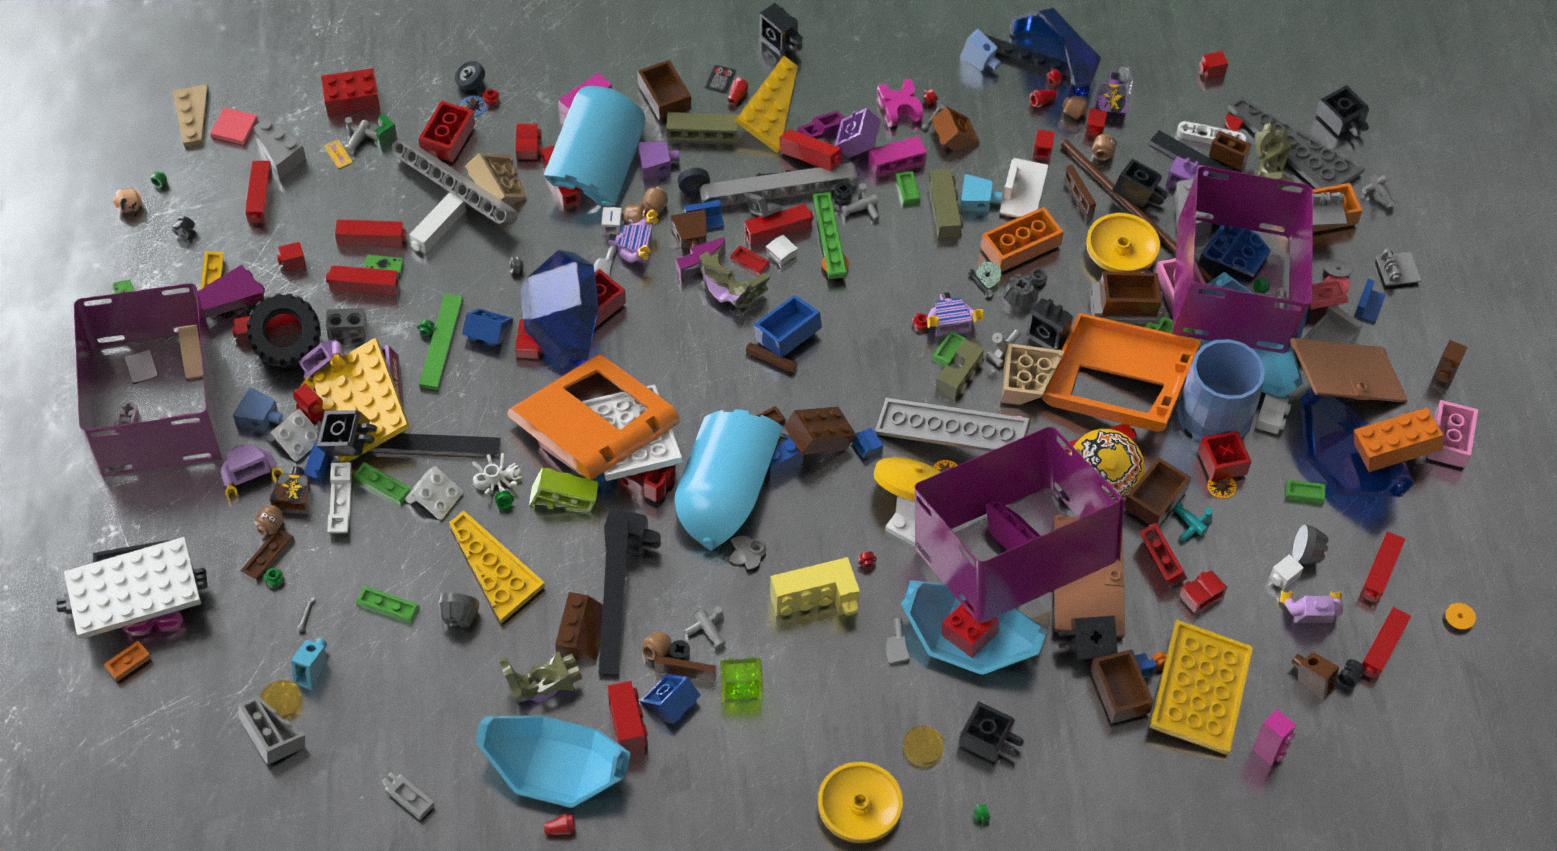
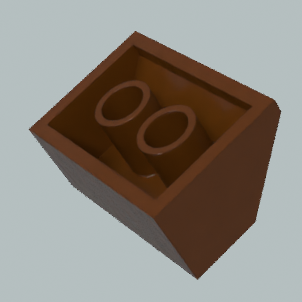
[555,592,603,663]

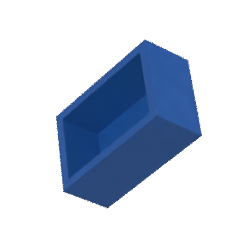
[754,294,822,358]

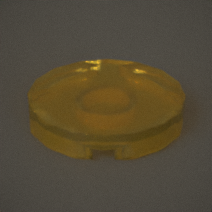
[260,680,302,719]
[903,726,944,766]

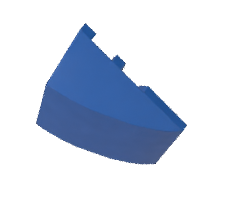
[1200,225,1271,276]

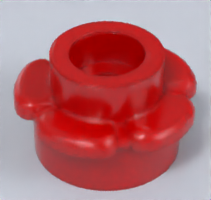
[1046,70,1063,86]
[482,89,500,105]
[923,89,939,105]
[912,313,928,330]
[858,551,877,568]

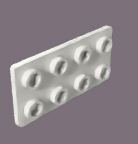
[1000,158,1048,218]

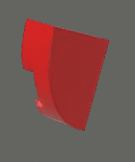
[1225,113,1243,132]

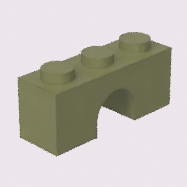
[935,339,985,399]

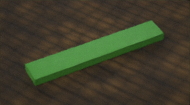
[813,192,847,279]
[419,293,463,390]

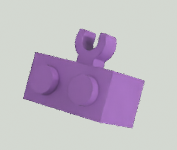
[1167,157,1210,186]

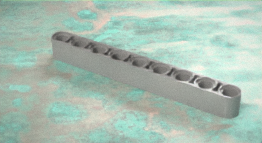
[392,141,517,224]
[699,163,859,206]

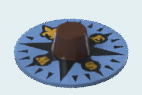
[460,96,487,116]

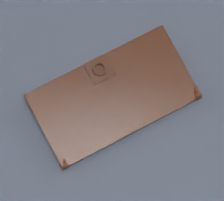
[1290,338,1408,403]
[1054,515,1125,638]

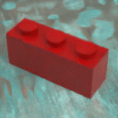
[1139,523,1187,588]

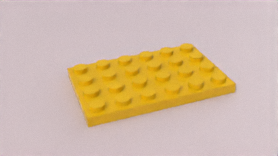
[312,338,410,463]
[1149,620,1253,755]

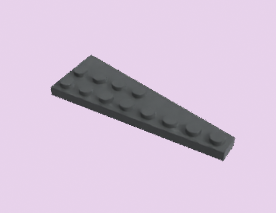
[1228,97,1365,189]

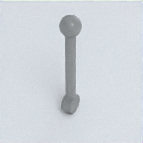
[922,104,943,130]
[297,595,315,632]

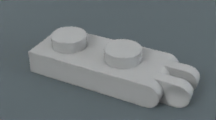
[381,772,435,820]

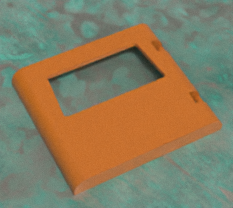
[1042,313,1201,432]
[507,354,680,481]

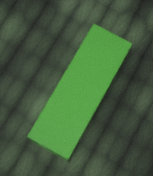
[353,462,412,506]
[355,586,420,624]

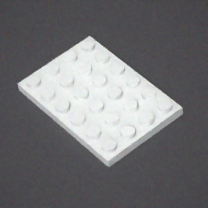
[581,384,682,481]
[64,537,201,640]

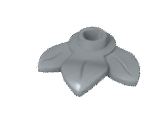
[729,536,766,570]

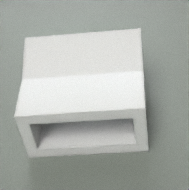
[766,235,798,266]

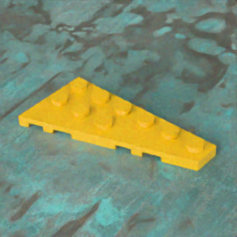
[734,56,798,153]
[449,510,545,623]

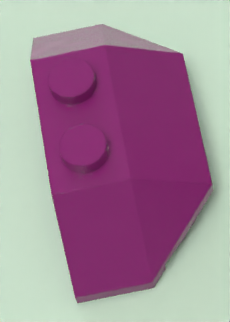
[986,500,1041,550]

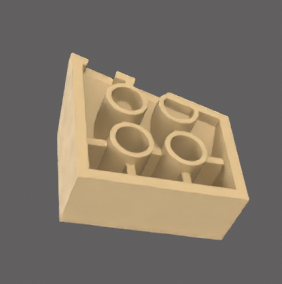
[465,153,526,206]
[1001,343,1064,405]

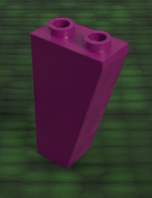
[198,264,265,318]

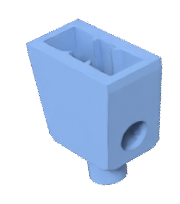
[960,29,1001,71]

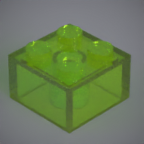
[720,657,763,701]

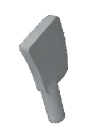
[590,245,617,277]
[886,618,910,665]

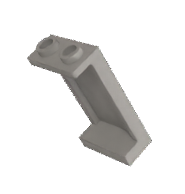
[1090,283,1164,324]
[1293,305,1363,361]

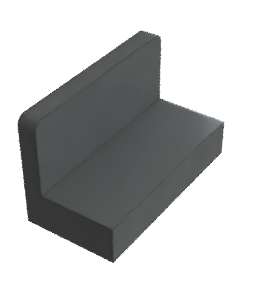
[745,193,782,217]

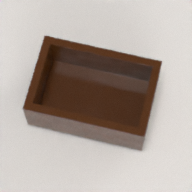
[638,60,691,121]
[1099,272,1162,316]
[784,406,856,455]
[1124,457,1191,526]
[1090,649,1154,723]

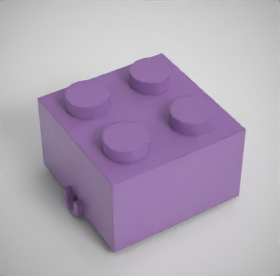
[835,108,881,158]

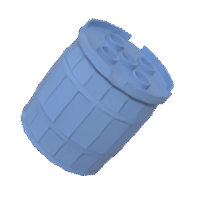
[1177,339,1265,442]

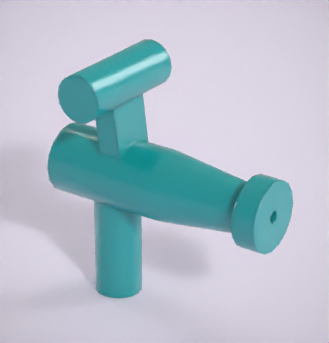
[1172,502,1213,542]

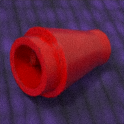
[727,78,749,105]
[1030,89,1057,108]
[543,813,576,836]

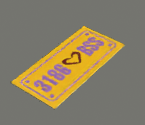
[324,140,353,169]

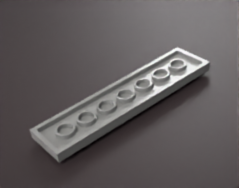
[875,398,1031,452]

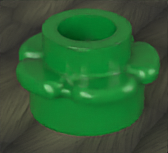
[150,171,167,188]
[1254,277,1270,294]
[417,319,435,336]
[495,490,514,509]
[263,568,283,587]
[974,803,990,824]

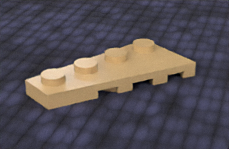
[172,84,208,148]

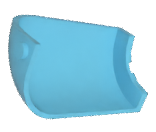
[544,86,645,206]
[675,409,783,551]

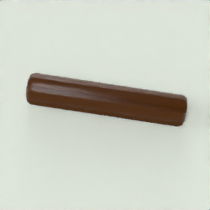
[746,342,798,373]

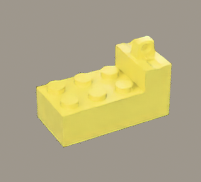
[770,557,860,616]

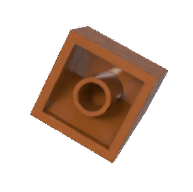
[932,106,980,150]

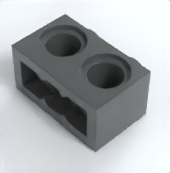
[326,308,367,339]

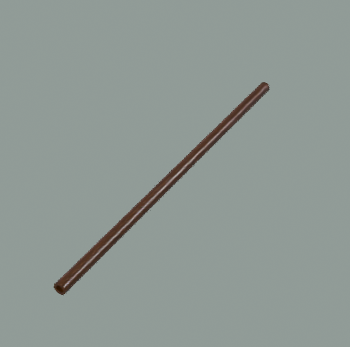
[1061,140,1214,284]

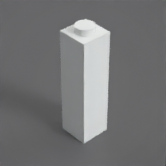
[409,192,466,254]

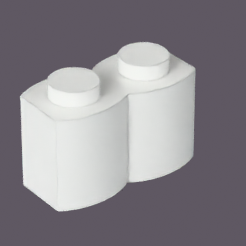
[1255,393,1291,435]

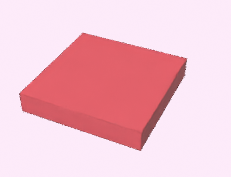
[210,107,258,145]
[1310,279,1348,309]

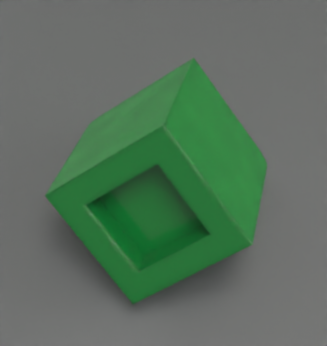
[370,114,397,147]

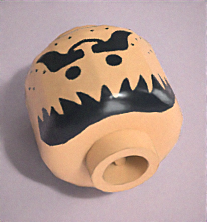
[113,189,142,213]

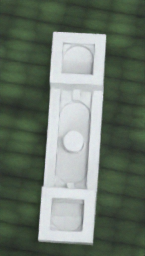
[327,463,352,534]

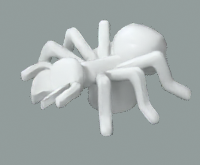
[472,453,522,495]

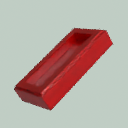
[729,245,770,276]

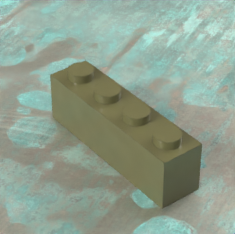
[667,112,738,142]
[928,169,963,238]

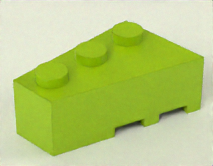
[529,468,598,511]

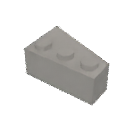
[253,117,306,179]
[1174,178,1213,236]
[238,696,305,765]

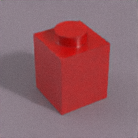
[1199,51,1229,79]
[1085,108,1107,137]
[1033,129,1055,159]
[276,241,306,272]

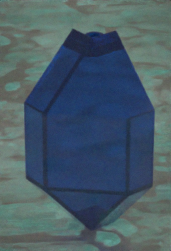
[1010,8,1101,99]
[520,250,599,368]
[1300,387,1415,497]

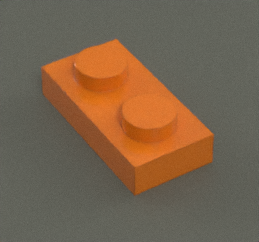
[104,640,151,682]

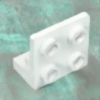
[265,409,320,462]
[405,466,463,520]
[885,496,921,548]

